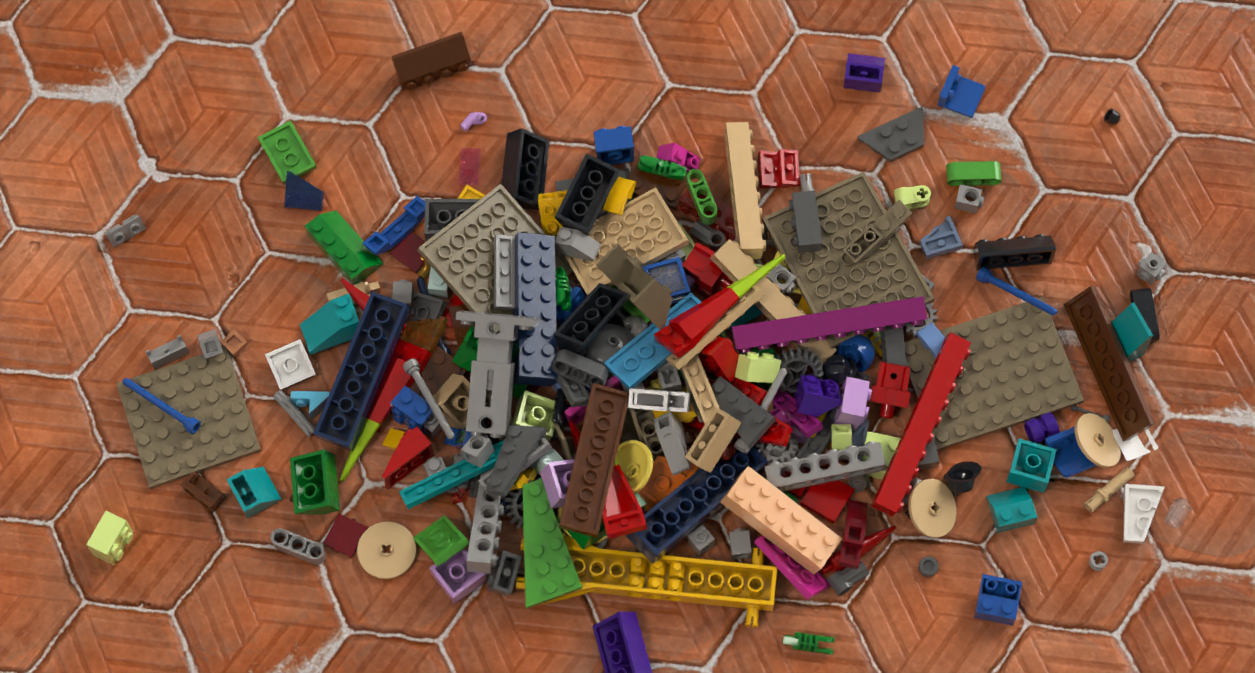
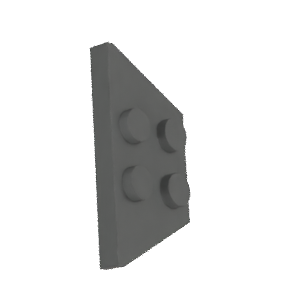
[857,107,924,162]

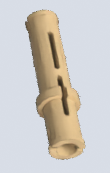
[1084,467,1135,513]

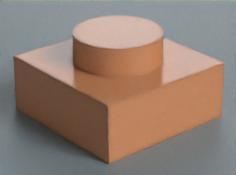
[220,329,248,357]

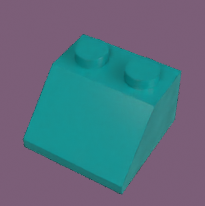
[1006,439,1057,493]
[986,487,1037,533]

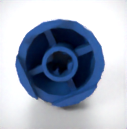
[836,335,875,372]

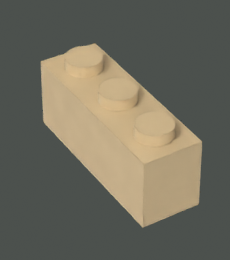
[685,407,742,473]

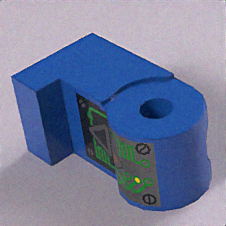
[444,427,472,450]

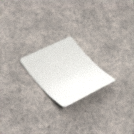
[1112,429,1158,461]

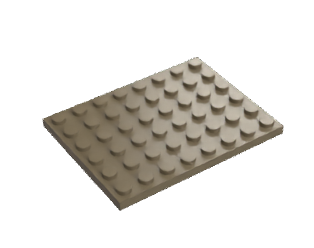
[762,172,935,349]
[904,297,1084,451]

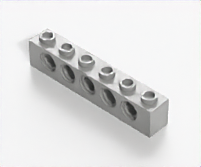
[764,441,886,492]
[467,468,507,574]

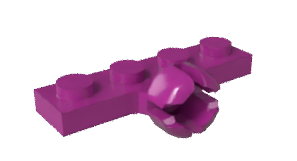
[767,387,823,438]

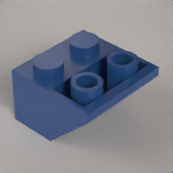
[974,574,1022,626]

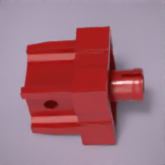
[682,243,733,298]
[869,361,911,419]

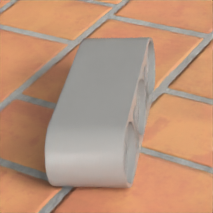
[271,528,326,565]

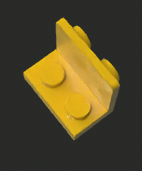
[538,190,568,236]

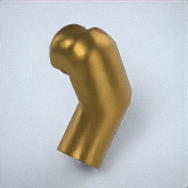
[417,255,431,279]

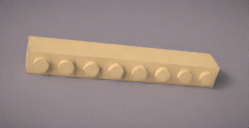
[724,122,766,259]
[710,239,837,363]

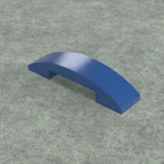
[363,196,425,255]

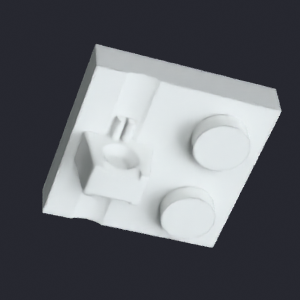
[265,339,316,390]

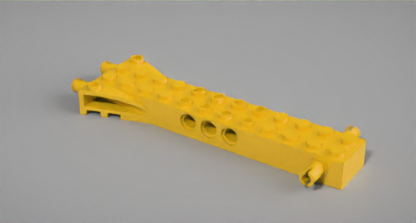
[516,532,777,628]

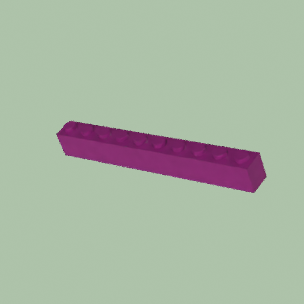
[731,296,927,353]

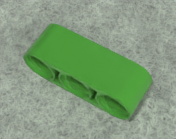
[946,161,1002,186]
[687,169,717,225]

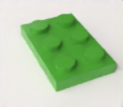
[257,121,317,185]
[413,515,469,567]

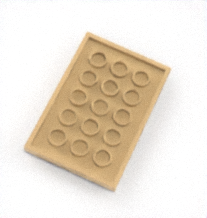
[565,187,690,296]

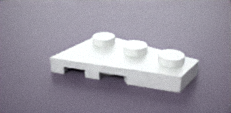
[1123,484,1164,544]

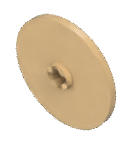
[1075,413,1121,468]
[908,479,957,538]
[357,522,416,579]

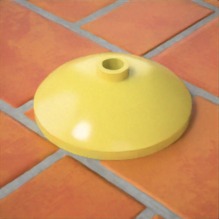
[616,440,653,494]

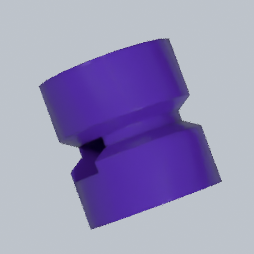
[1024,412,1060,444]

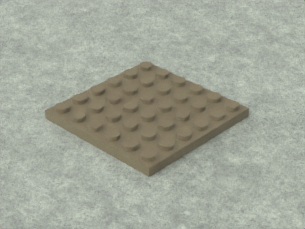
[417,184,573,333]
[116,347,261,489]

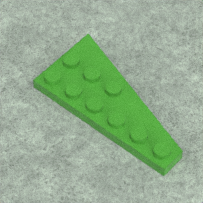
[523,479,582,609]

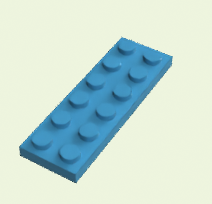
[604,293,701,389]

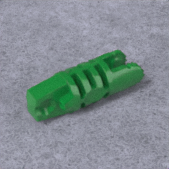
[637,155,687,180]
[555,266,571,312]
[783,632,835,655]

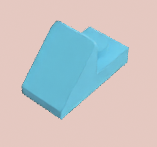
[291,391,330,419]

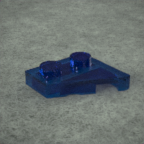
[284,171,324,211]

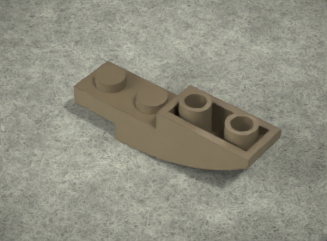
[843,199,913,264]

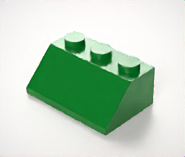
[290,449,340,515]

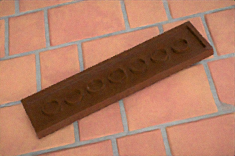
[1064,286,1155,441]
[558,383,629,538]

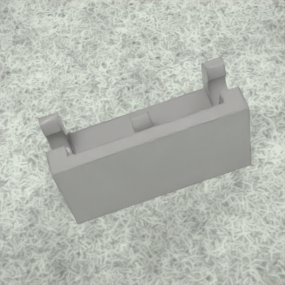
[145,335,190,370]

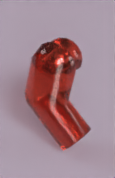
[720,437,738,460]

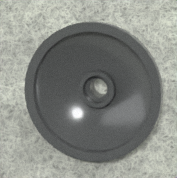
[585,324,636,375]

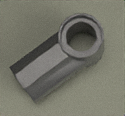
[689,220,726,252]
[827,561,869,596]

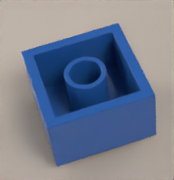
[594,126,634,165]

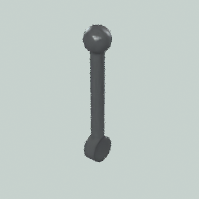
[1071,405,1110,423]

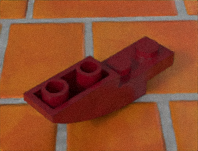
[839,500,868,569]

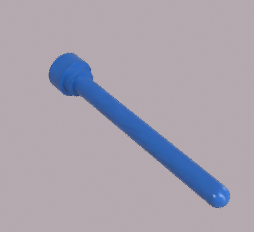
[976,267,1057,316]
[122,378,201,435]

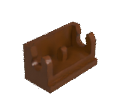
[180,471,227,513]

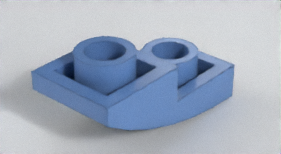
[916,323,945,359]

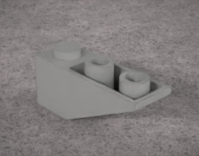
[654,411,691,476]

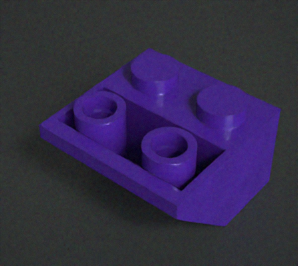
[843,53,885,93]
[794,375,842,417]

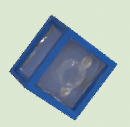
[643,257,690,304]

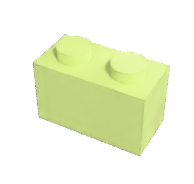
[735,352,781,383]

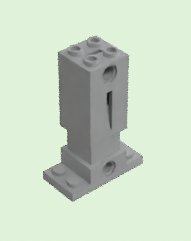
[456,311,539,438]

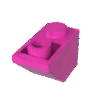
[656,143,701,174]

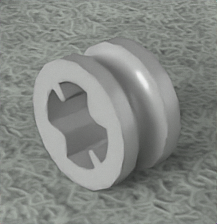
[1089,551,1108,571]

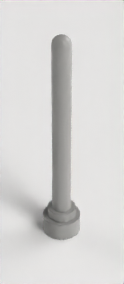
[403,359,455,439]
[734,368,787,454]

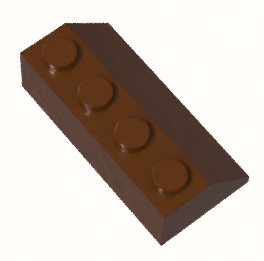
[392,32,472,91]

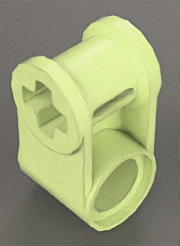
[894,185,931,209]

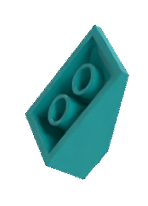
[300,294,359,355]
[1111,303,1153,362]

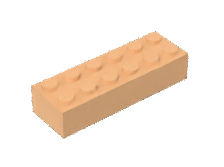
[720,466,842,574]

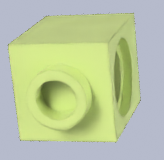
[831,424,852,451]

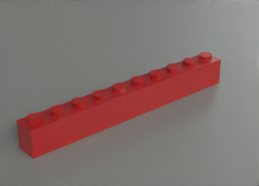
[871,332,971,517]

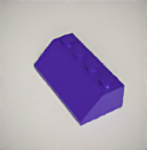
[593,612,652,673]

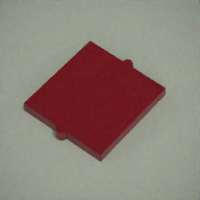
[390,232,425,273]
[323,514,368,558]

